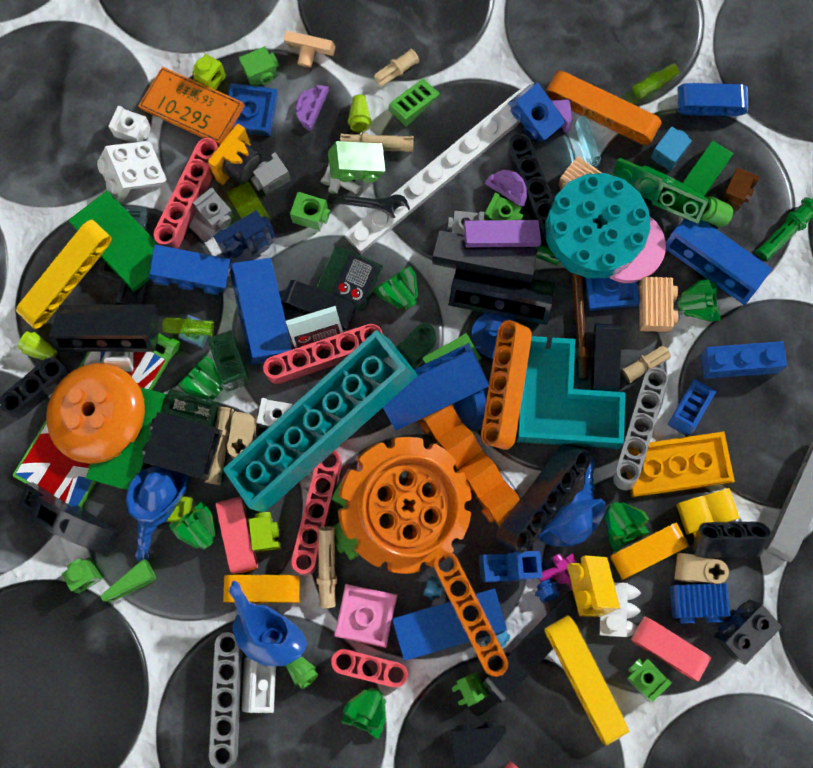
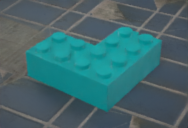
[517,336,625,449]

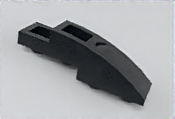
[18,482,117,554]

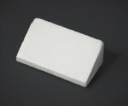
[241,657,276,713]

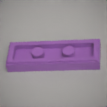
[463,220,541,247]

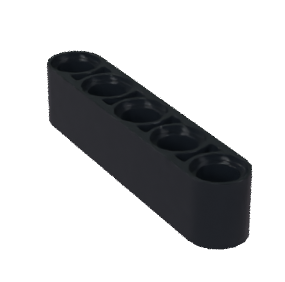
[508,133,554,247]
[496,444,591,553]
[481,591,584,704]

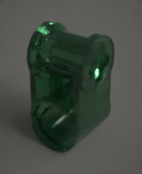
[396,323,437,370]

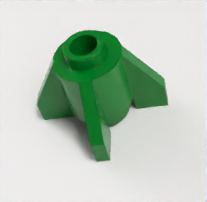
[373,266,419,311]
[678,280,721,322]
[177,356,223,400]
[169,502,216,550]
[604,502,650,552]
[341,688,387,739]

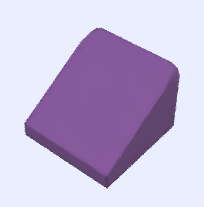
[552,100,572,133]

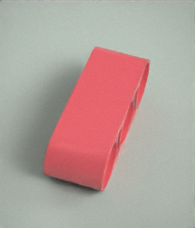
[216,496,258,575]
[631,617,712,682]
[331,650,408,687]

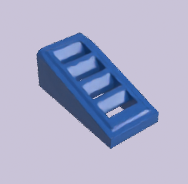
[668,379,717,437]

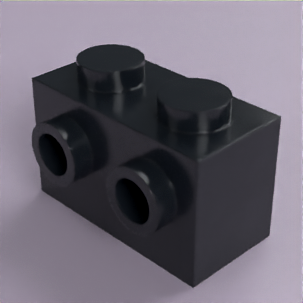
[713,599,782,665]

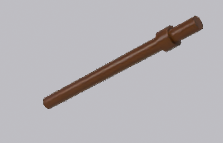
[572,273,590,380]

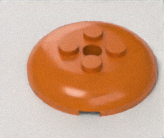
[46,363,145,464]

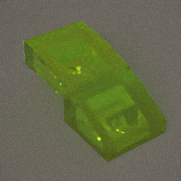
[226,182,269,220]

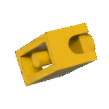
[567,556,620,617]

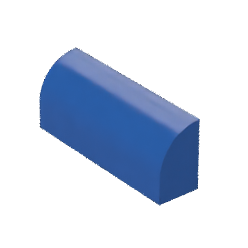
[666,218,772,305]
[230,258,292,365]
[383,343,489,431]
[392,589,507,661]

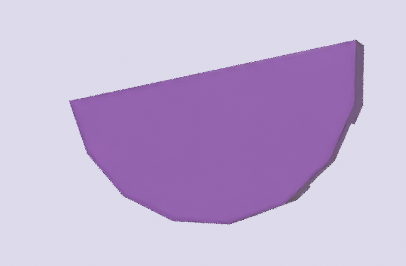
[295,85,329,131]
[484,170,527,206]

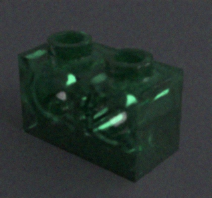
[207,330,251,392]

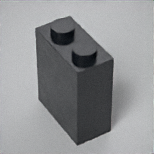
[142,412,223,480]

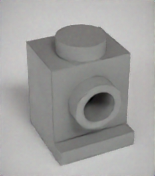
[250,153,291,196]
[193,188,234,232]
[447,211,485,235]

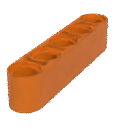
[545,71,662,145]
[481,320,532,450]
[434,551,508,676]

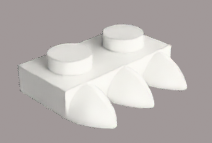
[598,582,641,637]

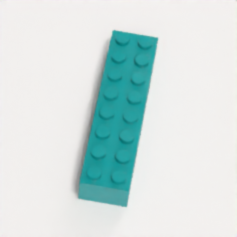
[223,330,418,512]

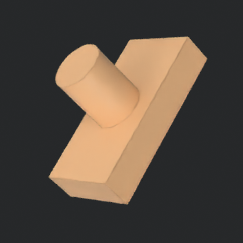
[284,31,335,68]

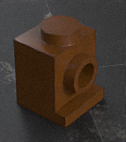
[721,167,760,210]

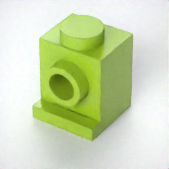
[192,53,226,90]
[249,512,282,553]

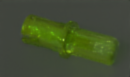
[632,64,680,99]
[162,317,214,337]

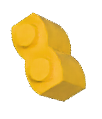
[676,488,740,538]

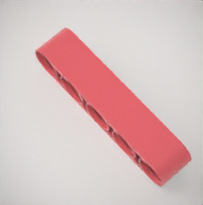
[154,138,218,249]
[263,324,383,384]
[292,450,342,576]

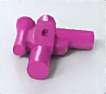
[539,553,577,593]

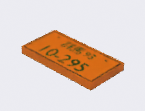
[139,66,245,146]

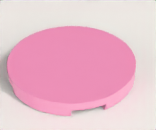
[597,217,666,283]

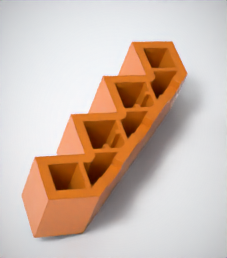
[417,404,520,527]

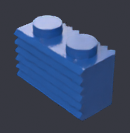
[669,583,730,624]

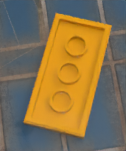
[626,432,735,498]

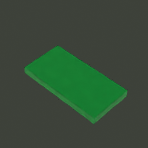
[68,191,159,292]
[86,387,168,491]

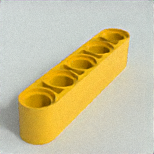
[16,220,112,329]
[544,615,630,746]

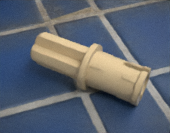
[374,49,419,86]
[621,346,671,383]

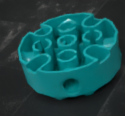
[545,173,651,278]

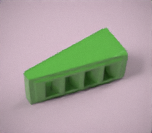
[389,78,440,127]
[101,559,157,603]

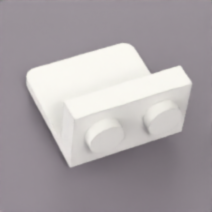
[97,141,166,203]

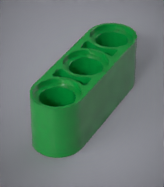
[683,141,734,197]

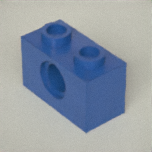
[508,82,566,142]

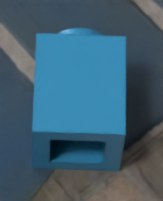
[651,127,692,172]

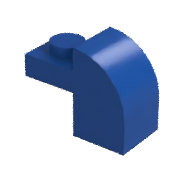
[479,551,543,583]

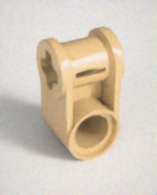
[227,411,260,459]
[674,553,729,584]

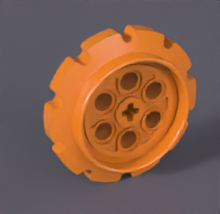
[338,437,471,573]

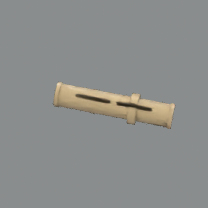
[340,132,413,152]
[204,407,234,485]
[316,526,337,608]

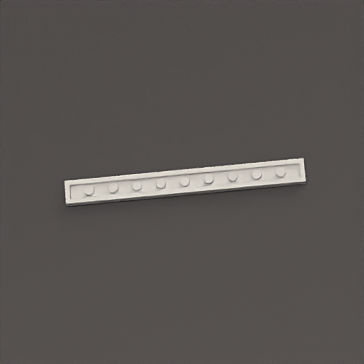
[344,84,536,254]

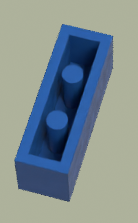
[148,245,230,295]
[700,341,787,379]

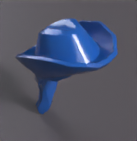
[538,456,605,547]
[126,466,190,562]
[228,581,307,666]

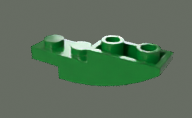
[612,158,709,224]

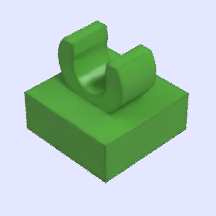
[452,671,488,706]

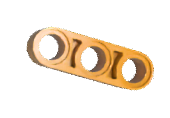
[610,522,689,580]
[223,575,300,603]

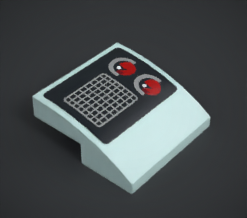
[286,306,343,349]

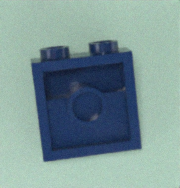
[213,210,276,259]

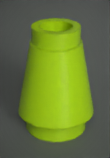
[348,94,372,132]
[17,331,58,360]

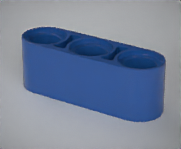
[677,83,748,116]

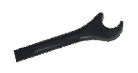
[327,193,410,218]

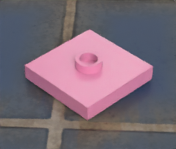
[334,584,397,648]

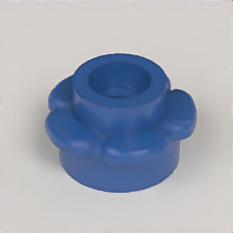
[535,580,560,603]

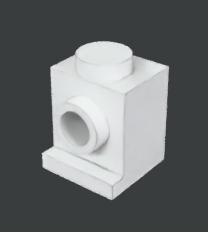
[108,105,150,143]
[257,398,293,429]

